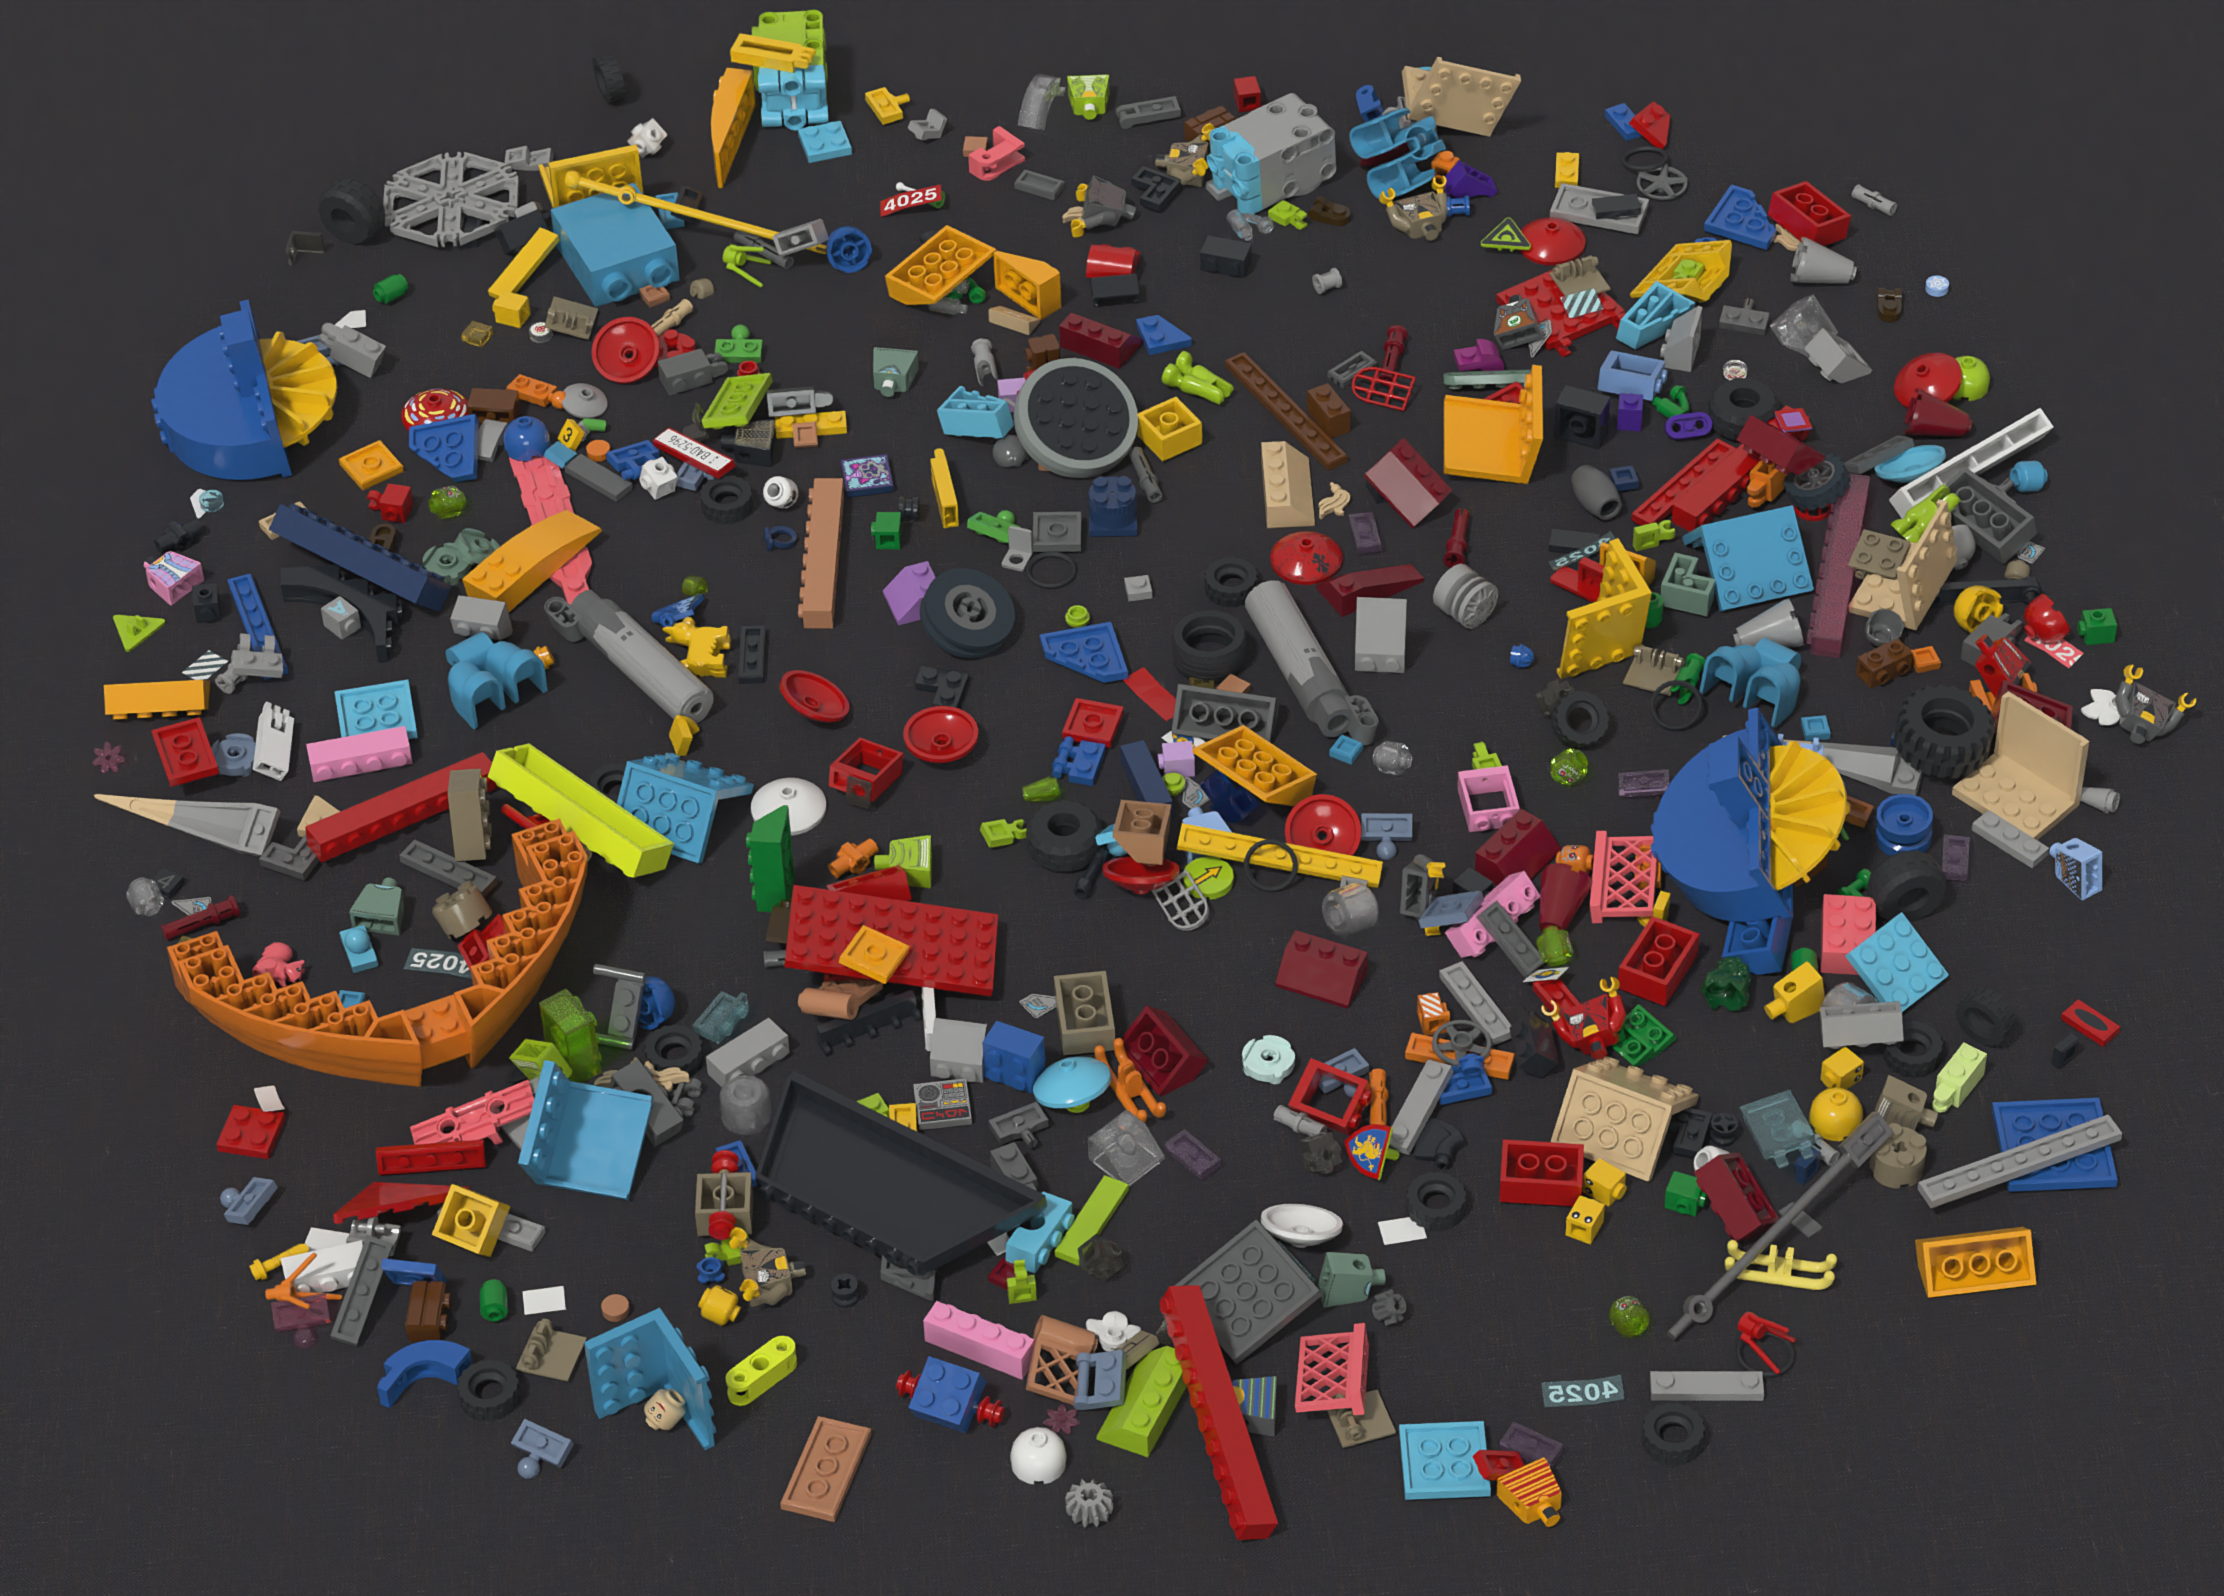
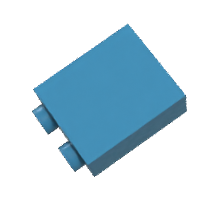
[551,183,680,307]

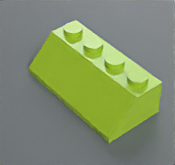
[1097,1346,1187,1457]

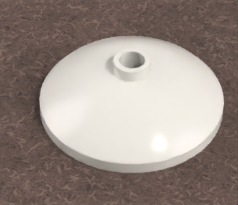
[751,778,826,836]
[1261,1204,1343,1248]

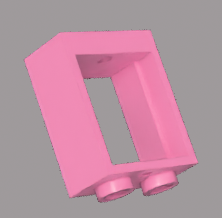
[1458,766,1520,832]

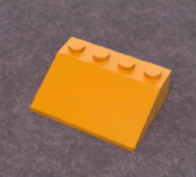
[885,225,997,305]
[1192,725,1317,807]

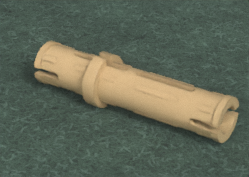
[651,299,693,337]

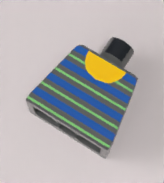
[1232,1376,1277,1436]

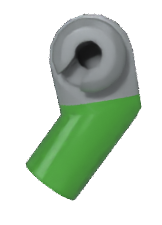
[578,418,606,441]

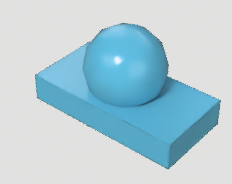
[1095,824,1128,857]
[339,925,378,973]

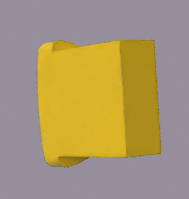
[669,715,699,756]
[1637,891,1671,927]

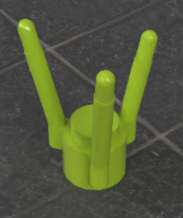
[723,244,771,287]

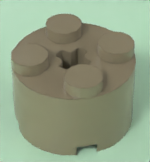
[432,881,492,939]
[1870,1123,1926,1188]

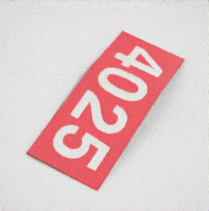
[2024,637,2084,668]

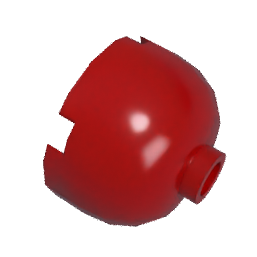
[2023,593,2070,644]

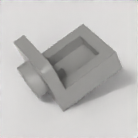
[908,109,947,140]

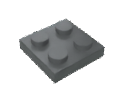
[1033,512,1081,552]

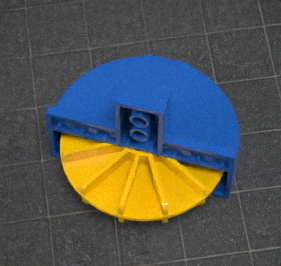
[151,299,338,480]
[1651,707,1850,922]

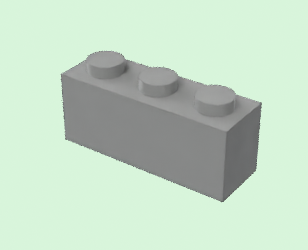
[1820,1001,1904,1049]
[706,1018,790,1092]

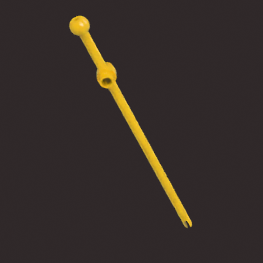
[564,171,827,254]

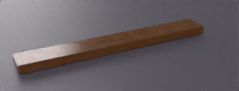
[1225,352,1348,471]

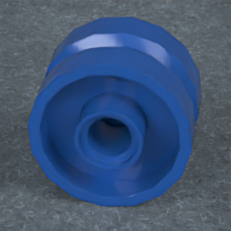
[1876,794,1933,856]

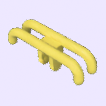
[1725,1240,1837,1290]

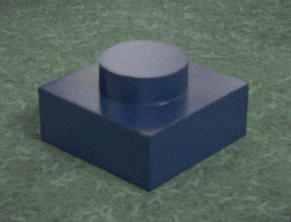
[1609,465,1639,491]
[1794,1148,1821,1186]

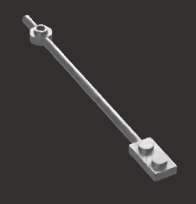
[1667,1112,1893,1340]

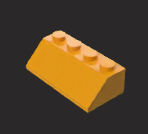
[104,680,211,719]
[1915,1227,2036,1298]

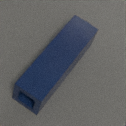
[1120,740,1173,819]

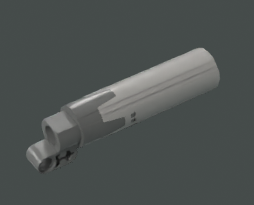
[1245,580,1379,745]
[544,590,714,723]

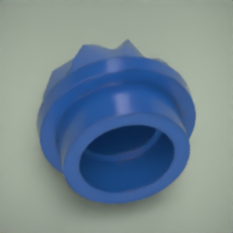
[1510,644,1534,669]

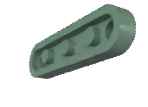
[1443,370,1531,389]

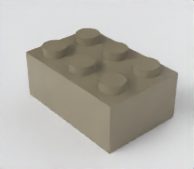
[448,769,492,861]
[1054,971,1115,1055]

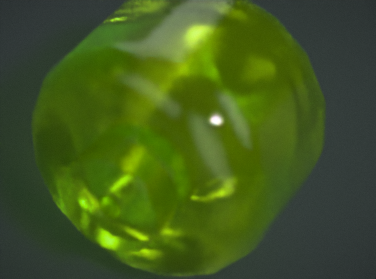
[682,575,708,596]

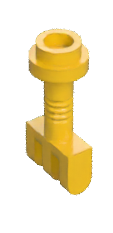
[249,1243,309,1281]

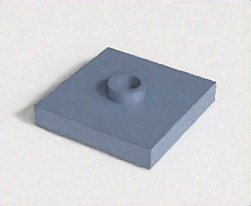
[1418,891,1484,928]

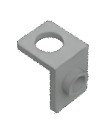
[1001,526,1033,572]

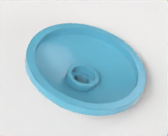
[1875,445,1946,483]
[1033,1057,1111,1108]

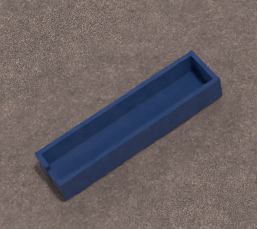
[268,503,452,612]

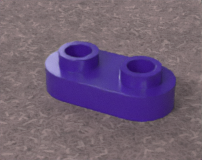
[1664,412,1712,440]

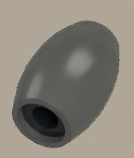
[1571,465,1622,520]

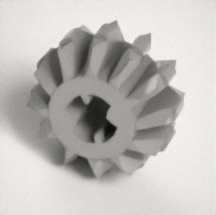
[1065,1478,1113,1528]

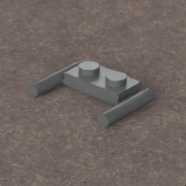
[582,964,646,1051]

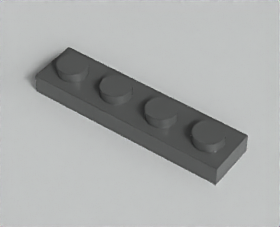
[399,839,497,898]
[330,1235,393,1347]

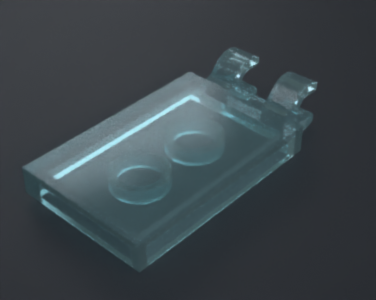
[1740,1089,1816,1168]

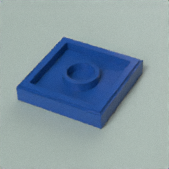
[381,1259,447,1286]

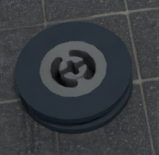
[920,568,1015,658]

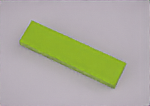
[1055,1175,1129,1266]

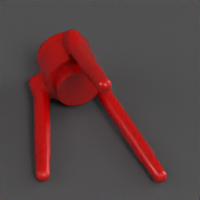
[1737,1312,1796,1374]

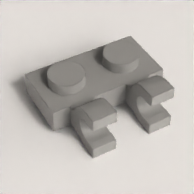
[231,633,283,678]

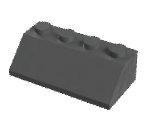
[1171,684,1280,743]

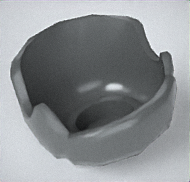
[993,435,1030,467]
[1865,608,1904,647]

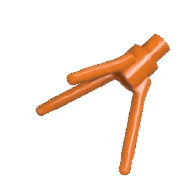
[265,1253,343,1309]

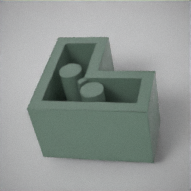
[1661,553,1715,616]

